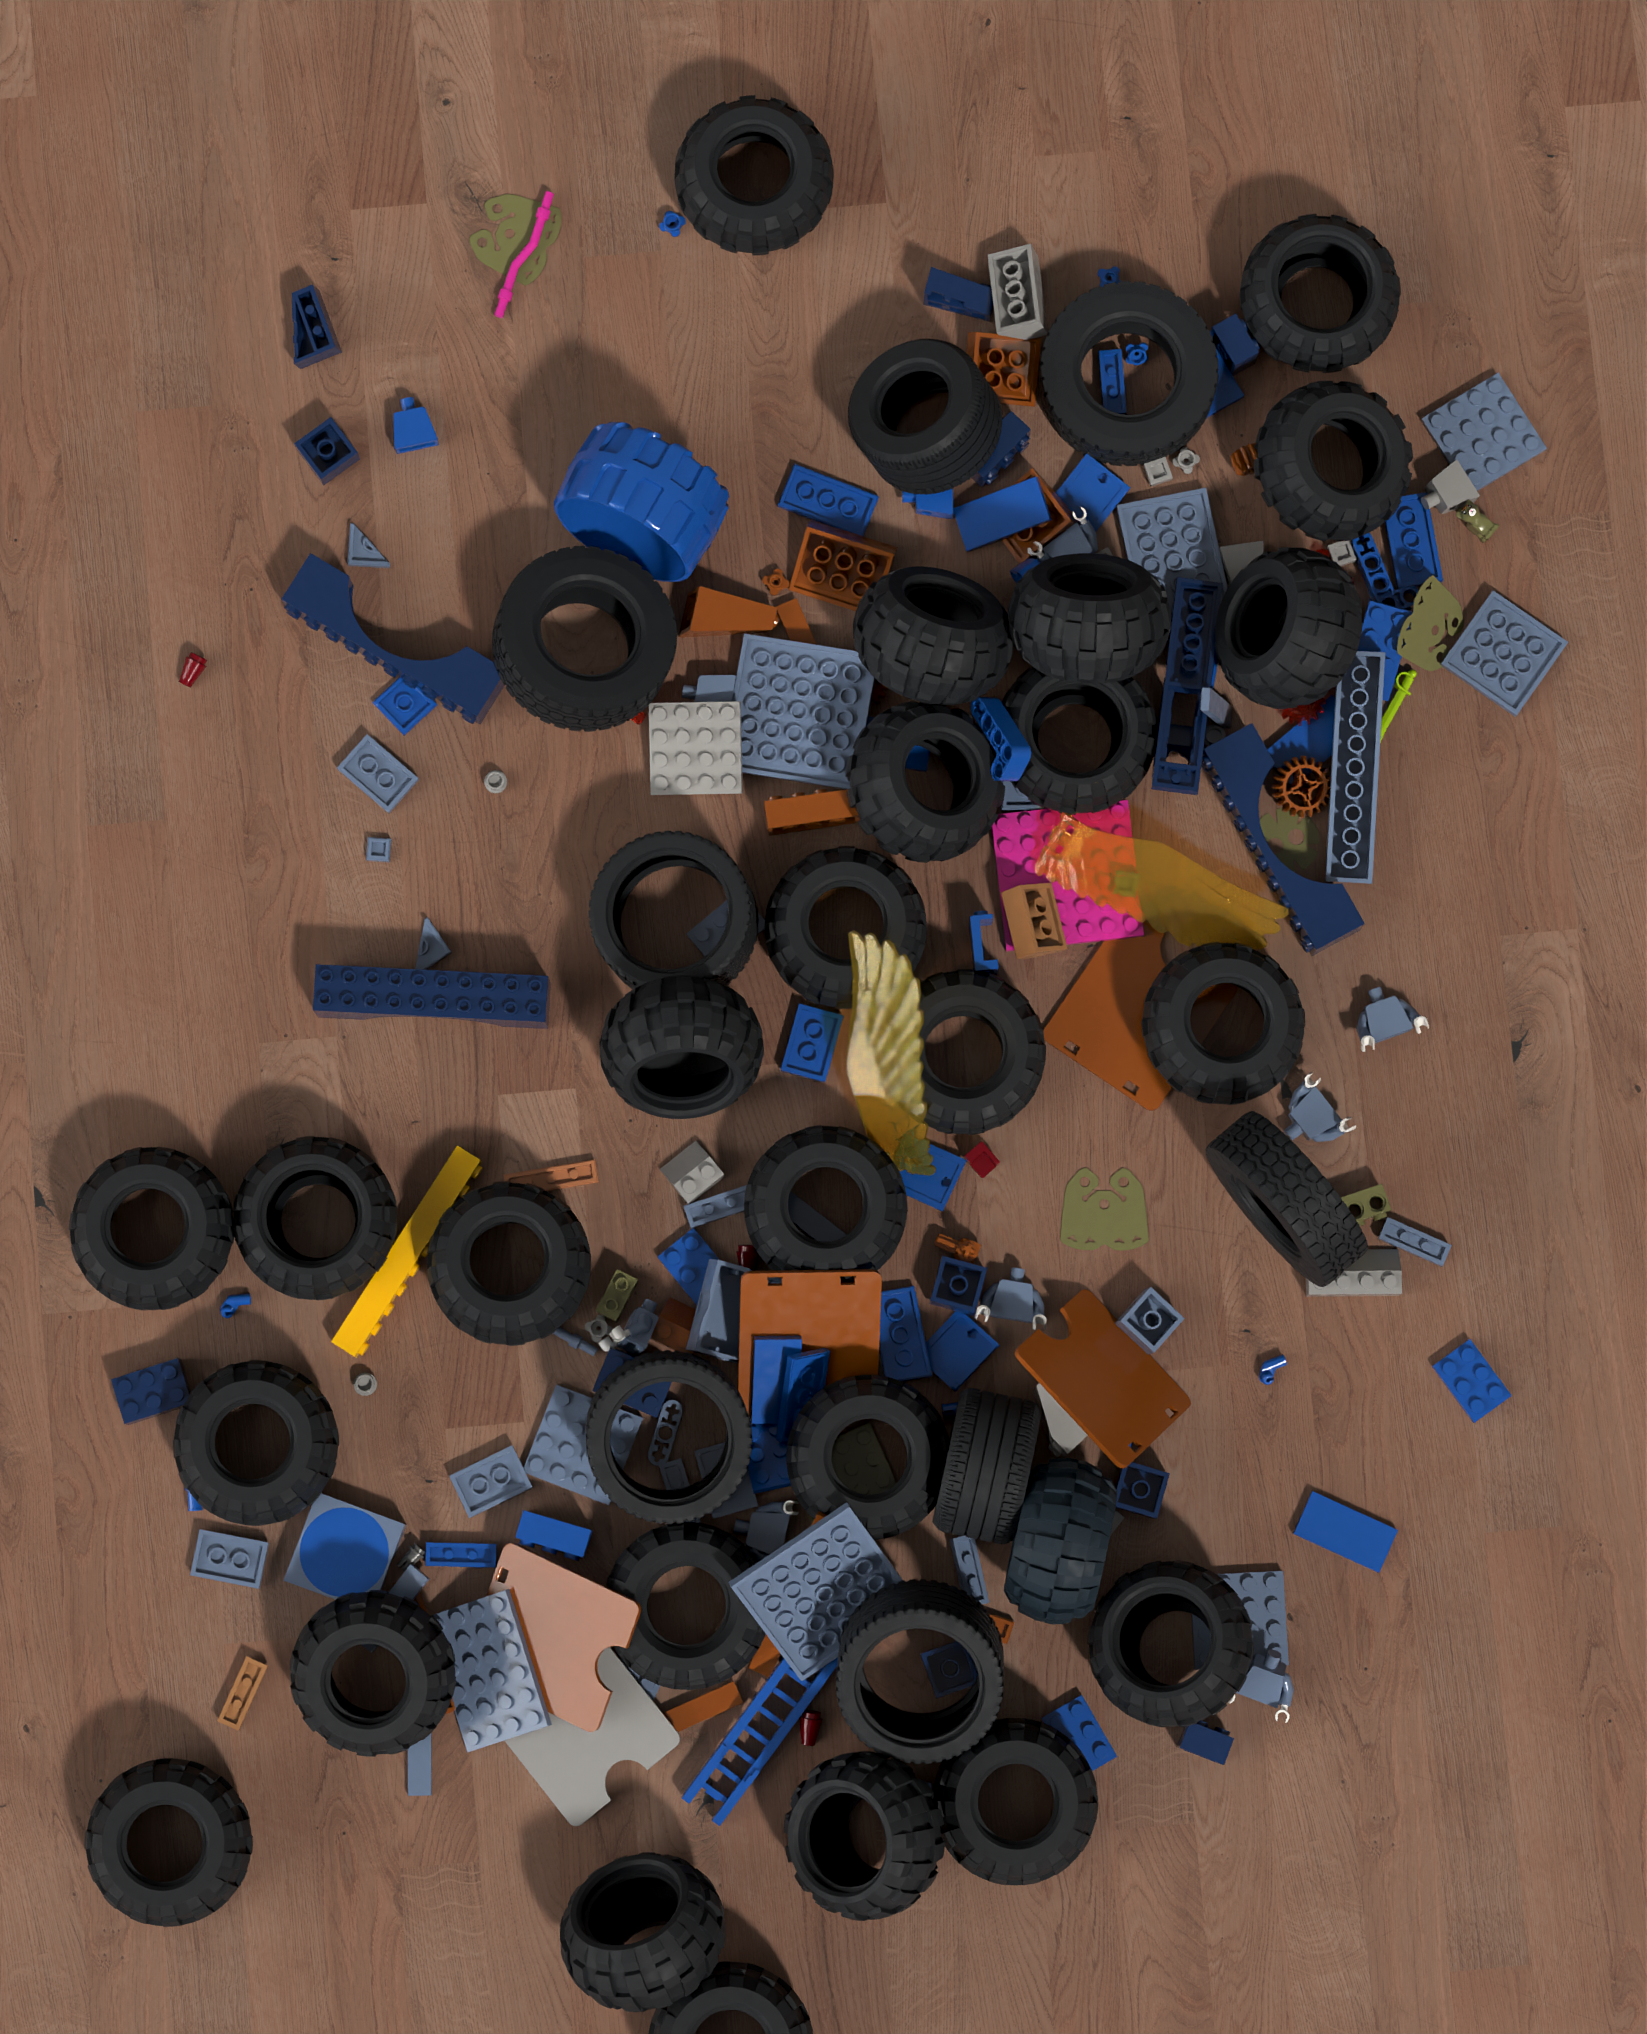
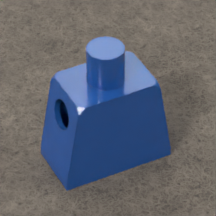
[393,397,439,454]
[902,488,953,519]

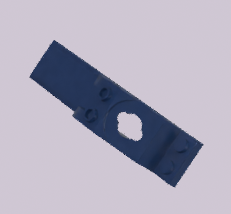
[1151,577,1223,795]

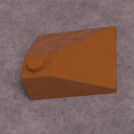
[966,332,1041,407]
[1002,468,1080,564]

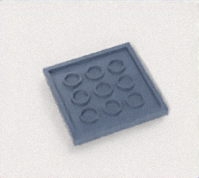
[1421,372,1547,491]
[1441,591,1568,717]
[524,1385,643,1506]
[1191,1571,1289,1670]

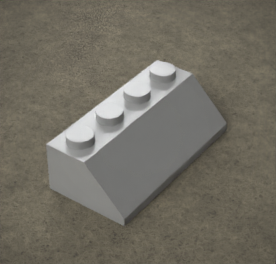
[988,244,1048,340]
[1306,1249,1402,1297]

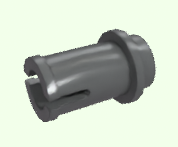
[397,1543,426,1572]

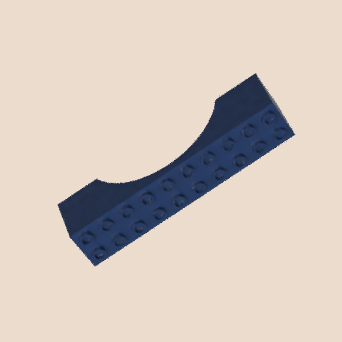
[281,553,505,724]
[1201,723,1365,956]
[313,964,551,1029]

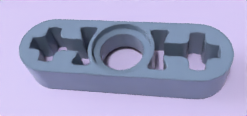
[648,1400,683,1466]

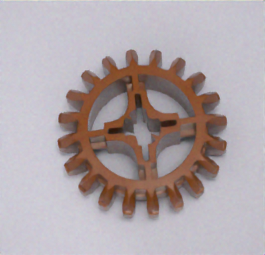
[1271,756,1331,818]

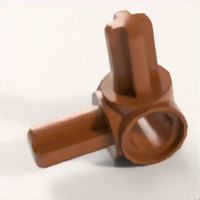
[934,1233,982,1264]

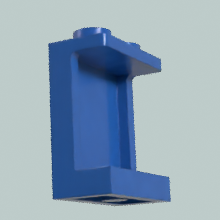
[969,911,999,975]

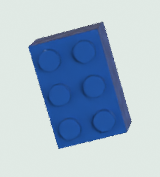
[515,1510,593,1561]

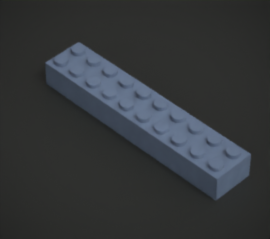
[1325,651,1385,884]

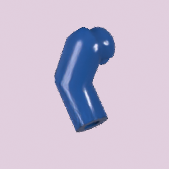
[220,1293,251,1318]
[1259,1354,1287,1385]

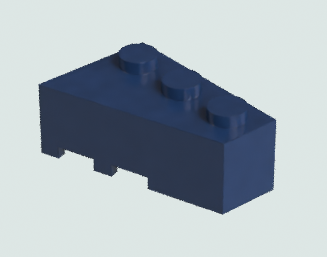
[923,267,993,322]
[292,284,342,369]

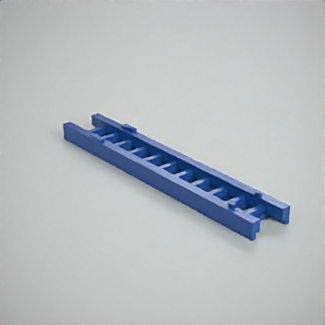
[681,1657,838,1826]

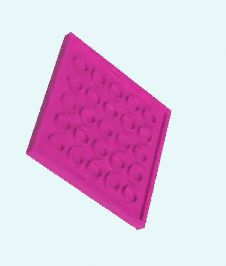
[992,800,1144,952]

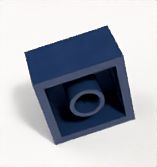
[1211,314,1260,376]
[294,417,360,486]
[929,1256,987,1316]
[1115,1462,1170,1519]
[920,1641,978,1699]
[1177,1720,1234,1765]

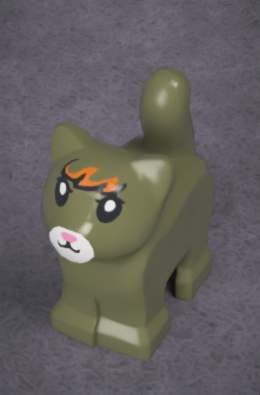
[1456,500,1500,543]

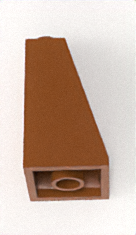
[678,586,779,638]

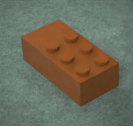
[764,789,859,836]

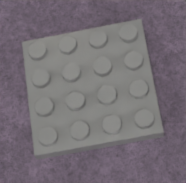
[649,701,743,795]

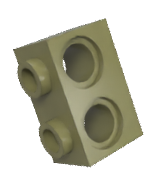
[1341,1184,1391,1226]
[596,1269,639,1323]

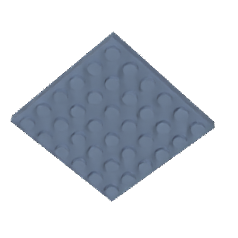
[732,634,875,789]
[728,1502,904,1681]

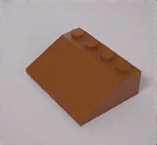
[789,520,898,611]

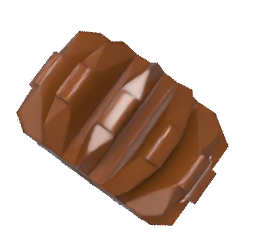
[1231,442,1258,476]

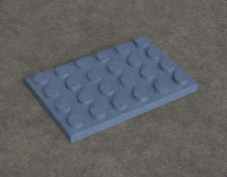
[1116,488,1228,634]
[433,1589,552,1753]

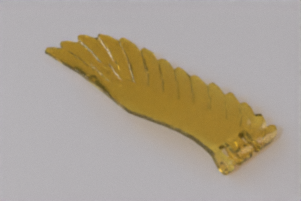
[1035,812,1289,949]
[847,931,936,1176]

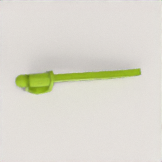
[1380,669,1417,743]

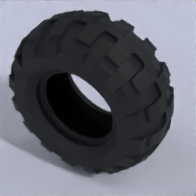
[881,969,1046,1135]
[606,1521,766,1690]

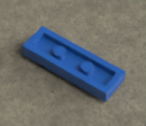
[1099,349,1127,415]
[425,1542,497,1568]

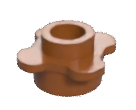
[763,569,790,596]

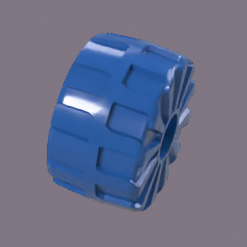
[554,422,729,582]

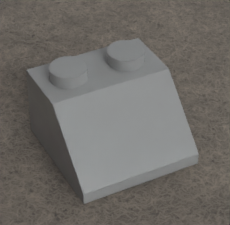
[660,1141,725,1205]

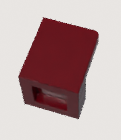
[964,1141,1000,1178]

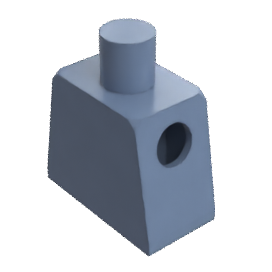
[682,675,736,702]

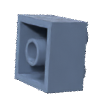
[1115,1287,1185,1355]

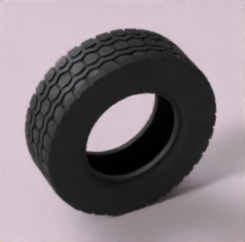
[1038,281,1219,466]
[492,546,677,732]
[1205,1111,1368,1287]

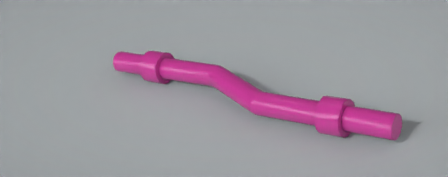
[494,191,554,318]

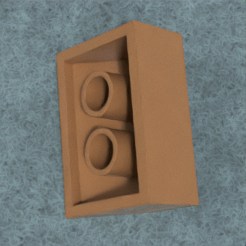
[1001,883,1067,959]

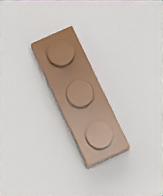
[217,1656,268,1731]

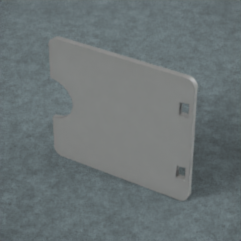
[504,1647,681,1826]

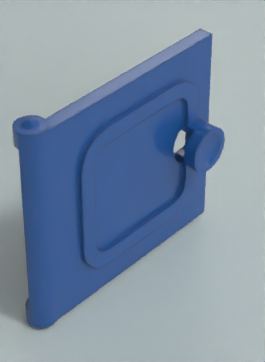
[1056,454,1130,532]
[895,1133,967,1212]
[926,1311,1000,1392]

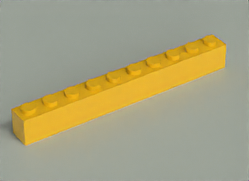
[331,1146,483,1358]

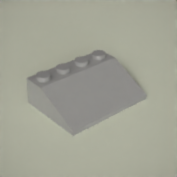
[1033,1383,1088,1458]

